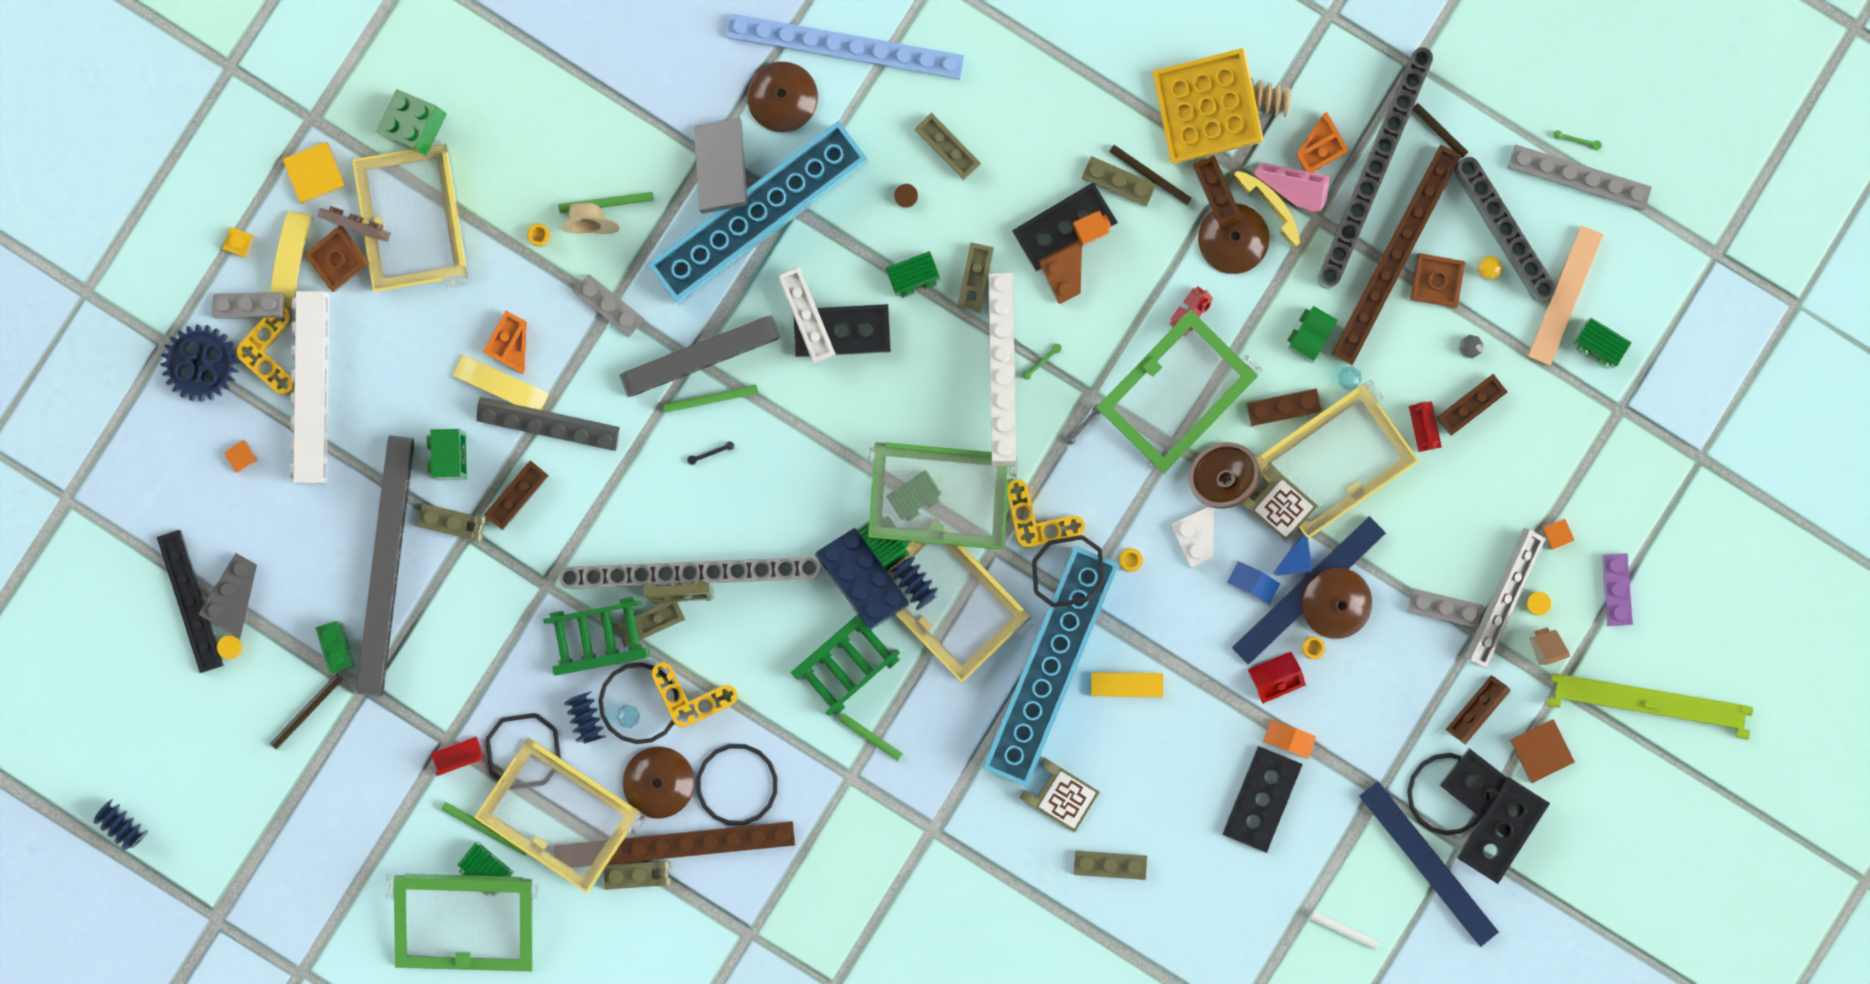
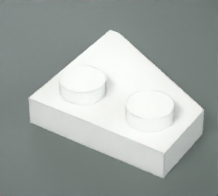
[1171,507,1214,568]

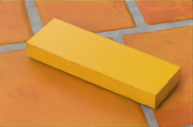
[1091,672,1163,697]

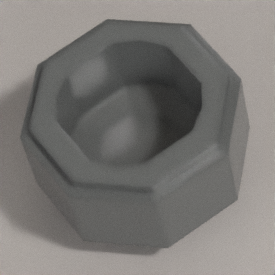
[1459,335,1483,359]

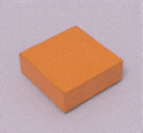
[223,440,258,473]
[1542,519,1575,550]

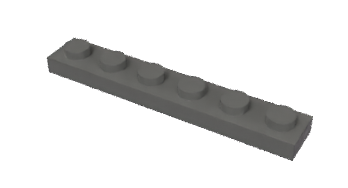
[476,397,620,451]

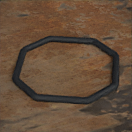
[1032,535,1104,607]
[485,713,561,790]

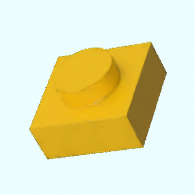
[222,227,255,258]

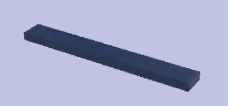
[1231,516,1386,665]
[1359,781,1499,947]

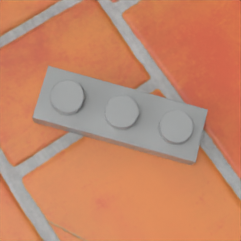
[574,274,644,337]
[212,292,284,319]
[1407,588,1483,629]

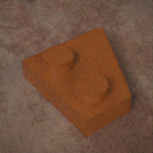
[1038,240,1082,304]

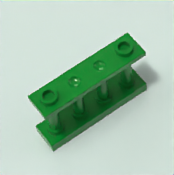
[543,597,651,676]
[790,614,900,716]

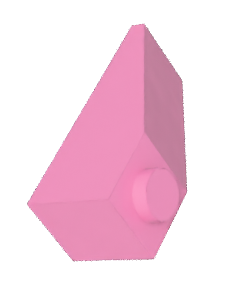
[1254,162,1330,212]

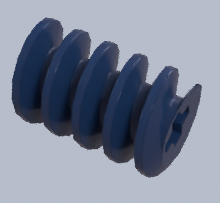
[889,556,938,611]
[564,691,606,744]
[93,799,149,850]

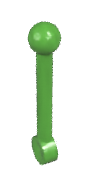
[1553,130,1602,150]
[1022,343,1062,380]

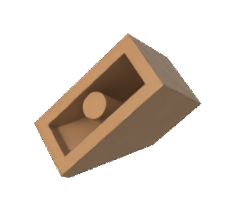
[1529,627,1571,665]

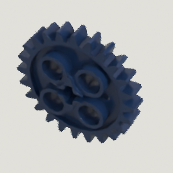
[160,324,240,402]

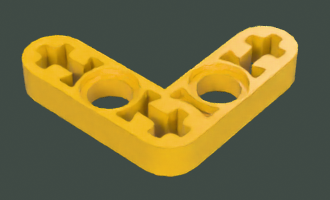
[237,307,295,395]
[1007,479,1085,548]
[651,662,737,728]

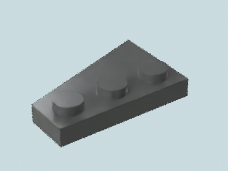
[198,553,257,638]

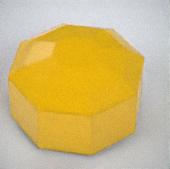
[527,223,551,247]
[1477,256,1502,280]
[1301,636,1325,659]

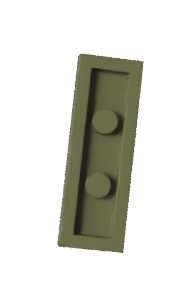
[914,112,981,181]
[1081,156,1156,207]
[1073,850,1147,880]

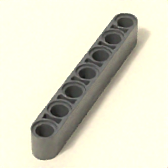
[1455,157,1556,302]
[619,315,781,398]

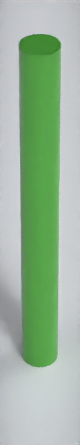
[558,192,654,213]
[663,385,758,413]
[441,802,527,856]

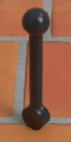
[687,441,735,465]

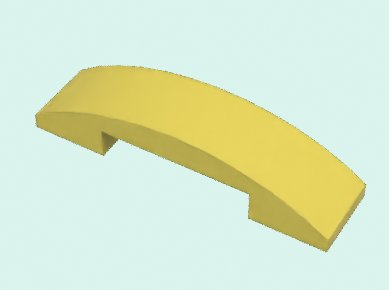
[1232,171,1300,249]
[270,211,312,308]
[453,354,549,410]

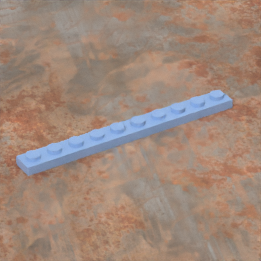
[727,13,964,80]

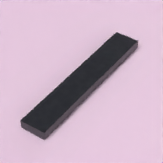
[157,530,224,673]

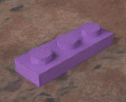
[1602,553,1633,626]

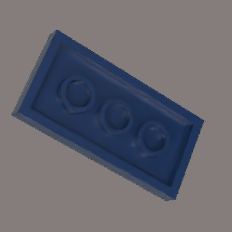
[815,528,910,631]

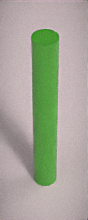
[838,713,903,761]

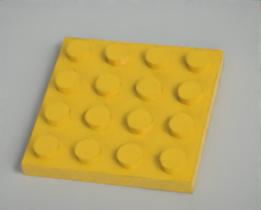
[1152,48,1264,164]

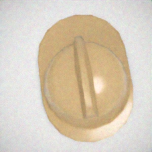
[562,203,620,234]

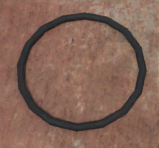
[598,662,679,744]
[696,744,778,825]
[1407,753,1489,835]

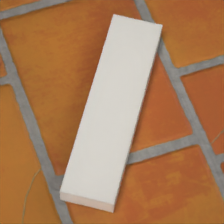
[778,266,836,364]

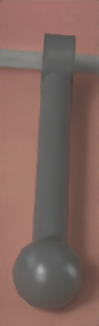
[1066,405,1100,445]

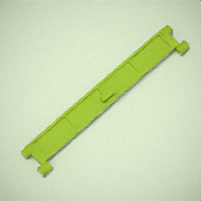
[1547,673,1753,740]

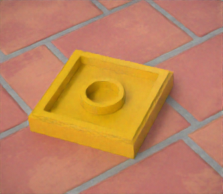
[283,141,345,204]

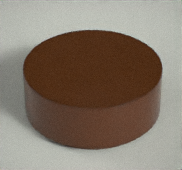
[894,184,918,208]

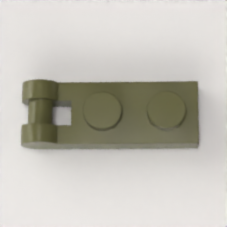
[957,243,994,313]
[417,504,488,542]
[643,581,714,603]
[615,602,686,648]
[603,861,672,890]

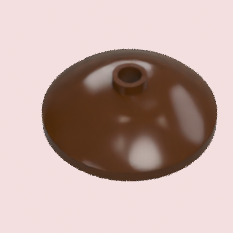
[747,61,818,133]
[1198,203,1269,274]
[1189,442,1260,509]
[1301,567,1372,639]
[623,746,695,819]

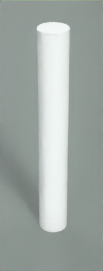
[1310,911,1380,950]

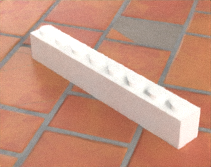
[988,273,1016,467]
[290,291,329,484]

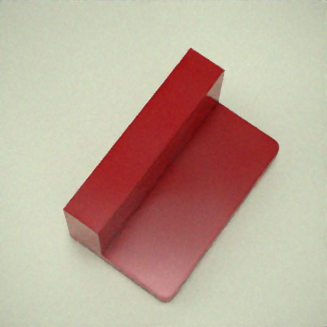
[1248,652,1306,704]
[431,737,485,776]

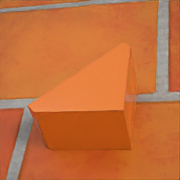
[1263,720,1316,759]

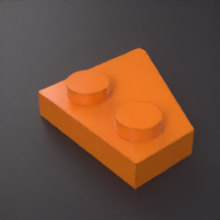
[1295,112,1349,173]
[483,310,527,374]

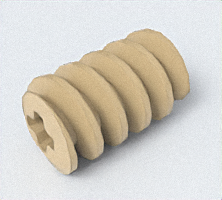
[1251,78,1292,117]

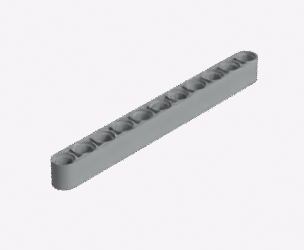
[558,557,821,589]

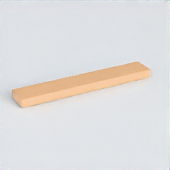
[1527,225,1604,366]

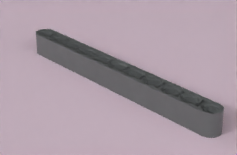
[1317,47,1433,289]
[357,435,414,697]

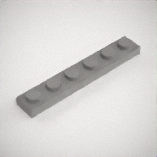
[1507,144,1652,210]
[1465,528,1546,669]

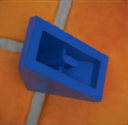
[1273,535,1312,576]
[1227,561,1281,605]

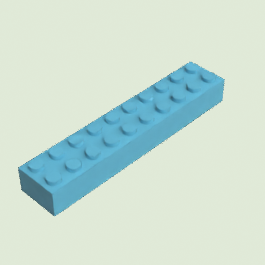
[648,121,868,305]
[982,546,1119,787]

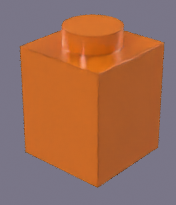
[1072,211,1111,247]

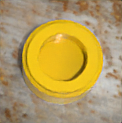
[1118,548,1143,572]
[1526,592,1551,616]
[217,635,243,659]

